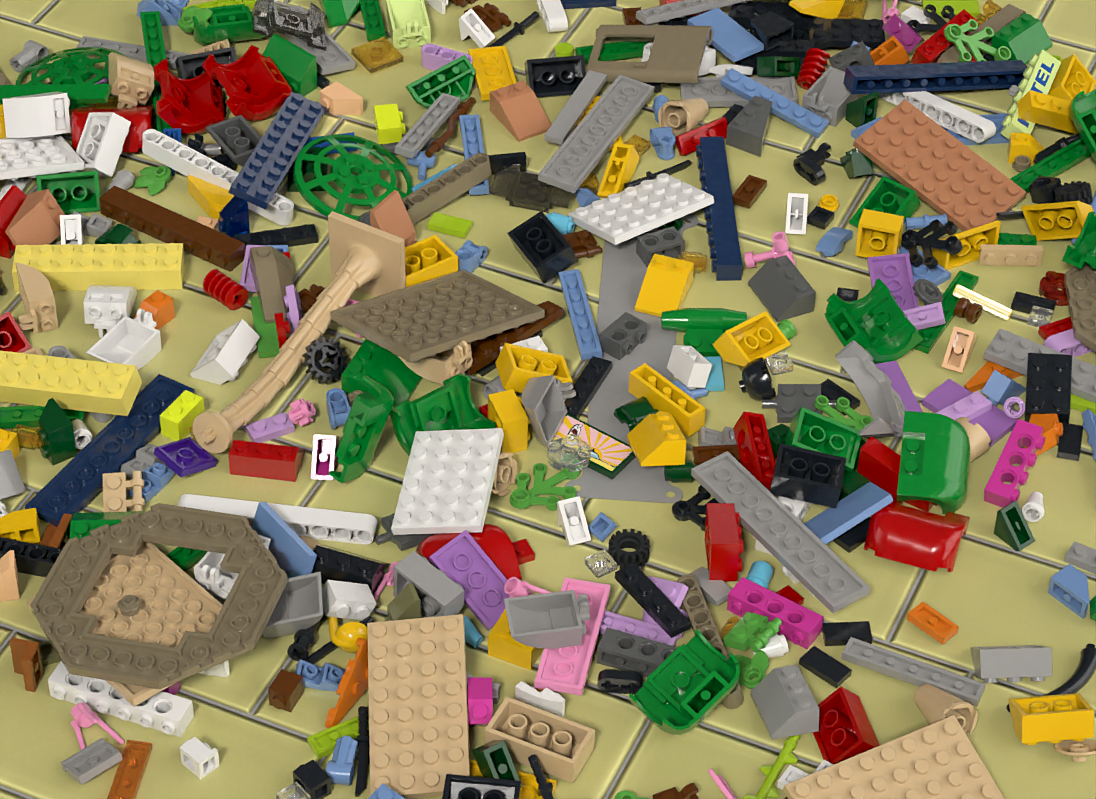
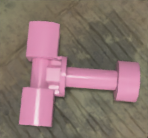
[744,231,796,269]

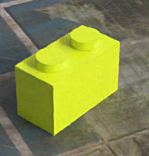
[374,104,406,144]
[160,390,205,441]

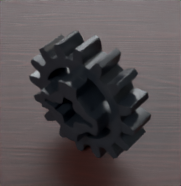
[302,337,348,385]

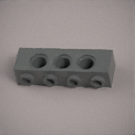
[597,627,678,677]

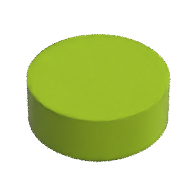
[555,42,574,57]

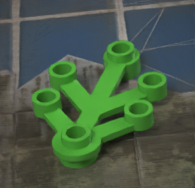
[944,19,1011,62]
[795,395,873,431]
[509,459,580,511]

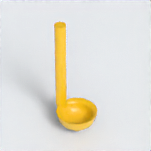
[328,617,368,653]

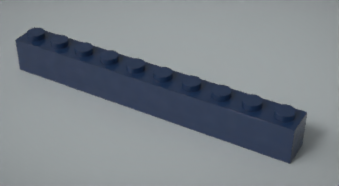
[843,60,1027,94]
[696,137,742,281]

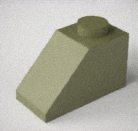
[384,583,421,621]

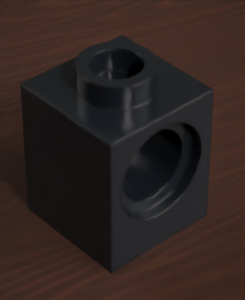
[1029,176,1061,204]
[293,760,332,799]

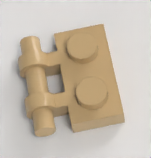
[102,471,145,512]

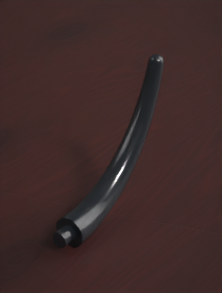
[1006,644,1096,712]

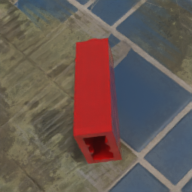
[857,436,938,512]

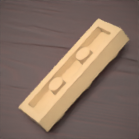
[978,244,1043,266]

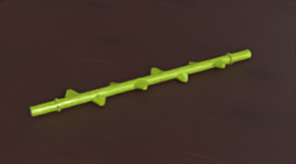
[743,734,802,799]

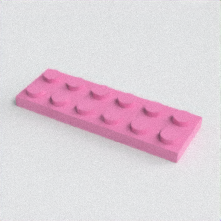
[534,578,611,696]

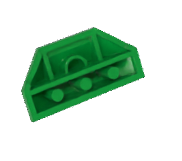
[319,0,360,28]
[406,55,476,109]

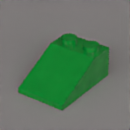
[849,176,921,228]
[785,407,862,471]

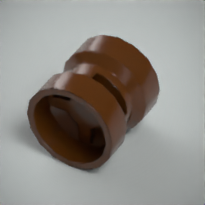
[954,297,983,324]

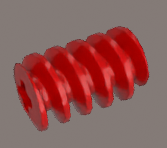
[796,48,830,90]
[203,269,248,310]

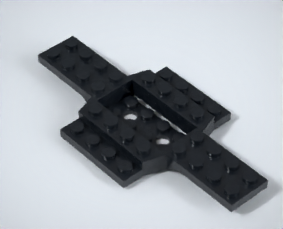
[658,1,886,74]

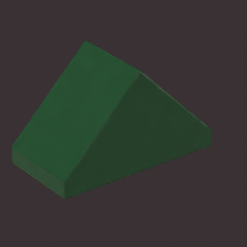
[994,500,1035,551]

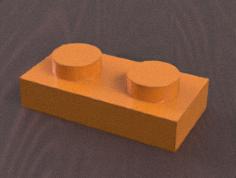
[907,601,959,645]

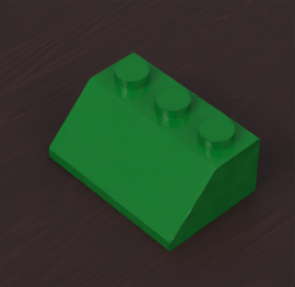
[991,13,1053,65]
[262,34,318,97]
[36,171,101,214]
[70,511,143,539]

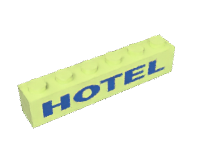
[1000,49,1061,139]

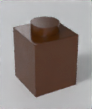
[268,669,304,712]

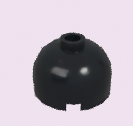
[739,357,776,402]

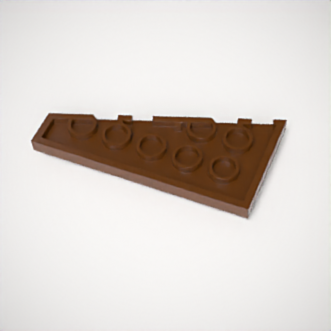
[465,301,564,375]

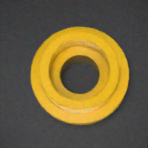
[819,194,839,212]

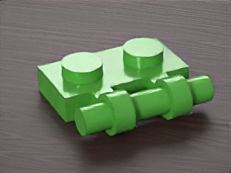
[723,612,782,652]

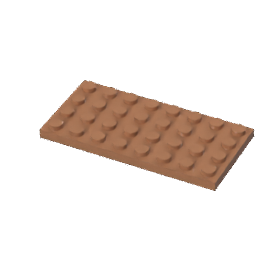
[853,100,1027,231]

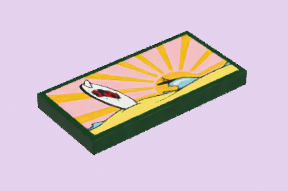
[549,413,636,480]

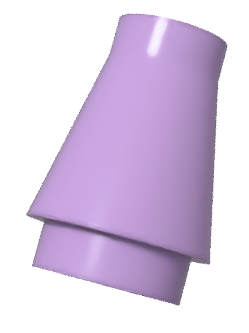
[1004,397,1025,418]

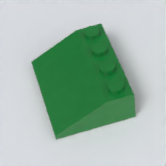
[341,339,423,406]

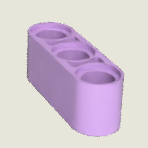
[421,43,472,71]
[1043,329,1093,357]

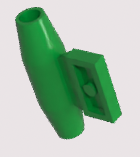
[661,308,747,357]

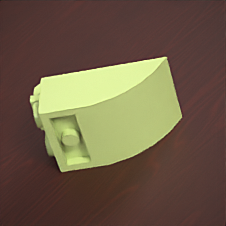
[386,0,431,49]

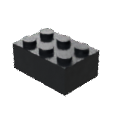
[507,211,578,284]
[1025,353,1072,423]
[770,443,846,508]

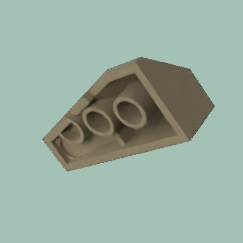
[250,246,295,323]

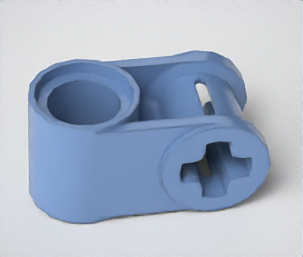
[649,126,676,160]
[455,240,488,273]
[326,388,351,430]

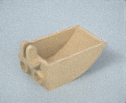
[109,52,154,109]
[16,263,59,334]
[398,341,473,385]

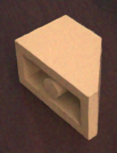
[319,81,364,115]
[942,326,978,373]
[0,550,20,601]

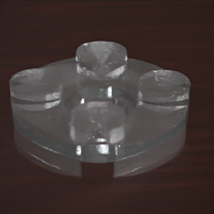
[547,434,591,472]

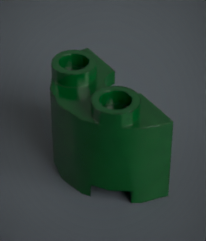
[95,223,141,244]
[614,396,659,432]

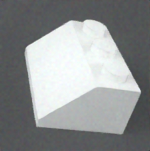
[76,112,131,177]
[189,319,260,385]

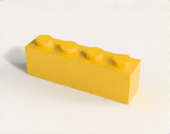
[1017,90,1078,134]
[628,363,706,437]

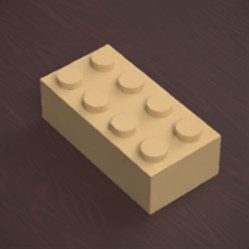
[484,696,595,783]

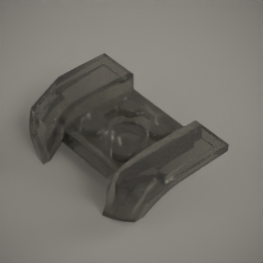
[252,0,326,51]
[490,164,572,213]

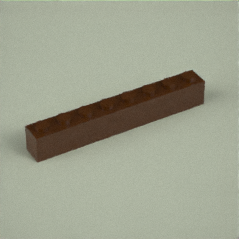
[99,185,245,272]

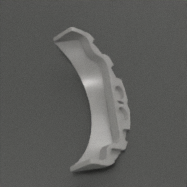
[835,341,907,438]

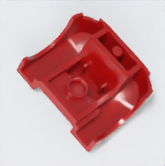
[202,45,292,121]
[154,58,225,135]
[71,106,154,153]
[864,497,970,572]
[415,524,522,580]

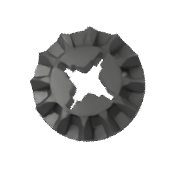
[912,279,943,306]

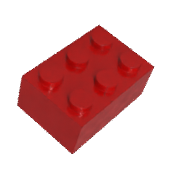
[704,503,743,581]

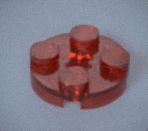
[1038,271,1068,306]

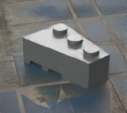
[726,96,772,157]

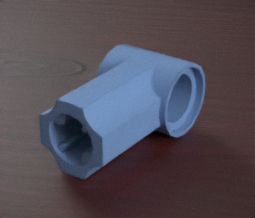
[326,736,358,786]

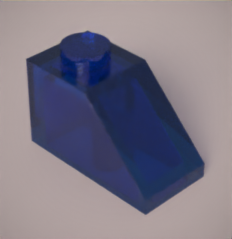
[217,196,250,238]

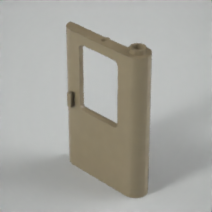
[586,25,713,83]

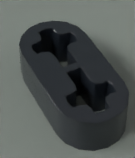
[793,155,826,185]
[597,669,644,695]

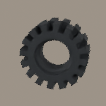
[1054,181,1093,205]
[608,529,650,569]

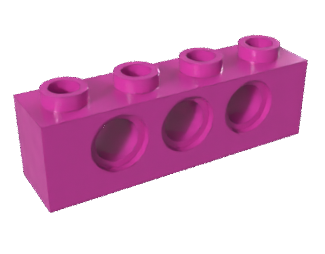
[984,419,1045,508]
[726,577,824,649]

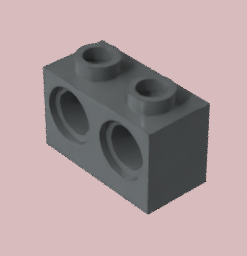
[636,226,685,267]
[600,312,647,360]

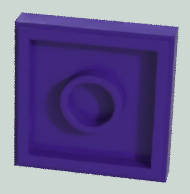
[154,437,217,477]

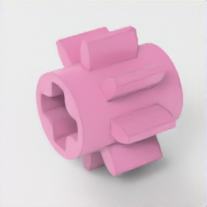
[288,398,316,427]

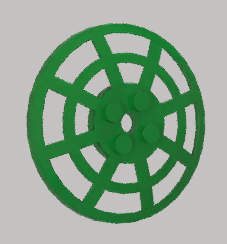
[15,47,124,109]
[293,134,412,221]

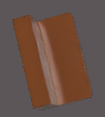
[38,513,73,549]
[10,638,44,692]

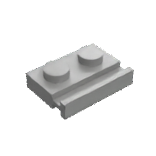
[61,738,123,785]

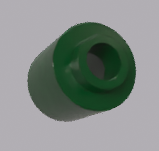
[664,460,696,483]

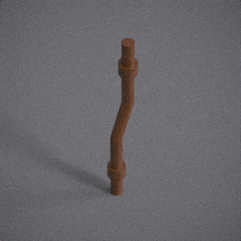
[425,97,476,158]

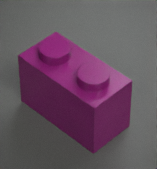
[882,14,925,54]

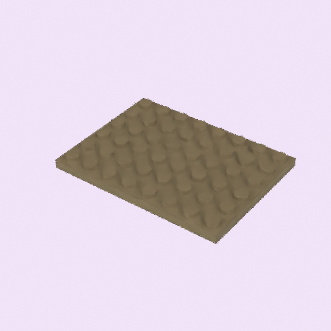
[330,269,545,363]

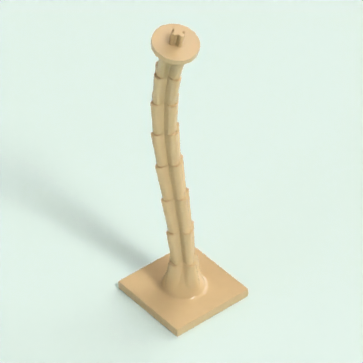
[193,211,406,454]

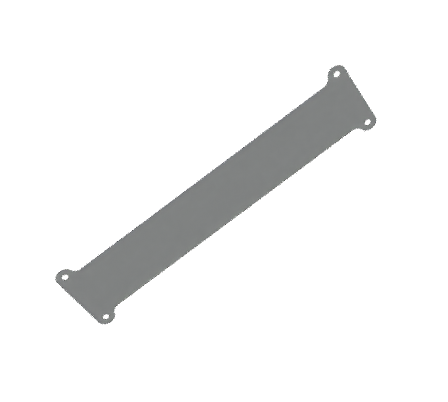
[565,214,699,503]

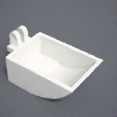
[2,92,71,138]
[83,285,137,338]
[86,308,162,370]
[194,535,271,599]

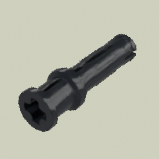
[287,610,325,661]

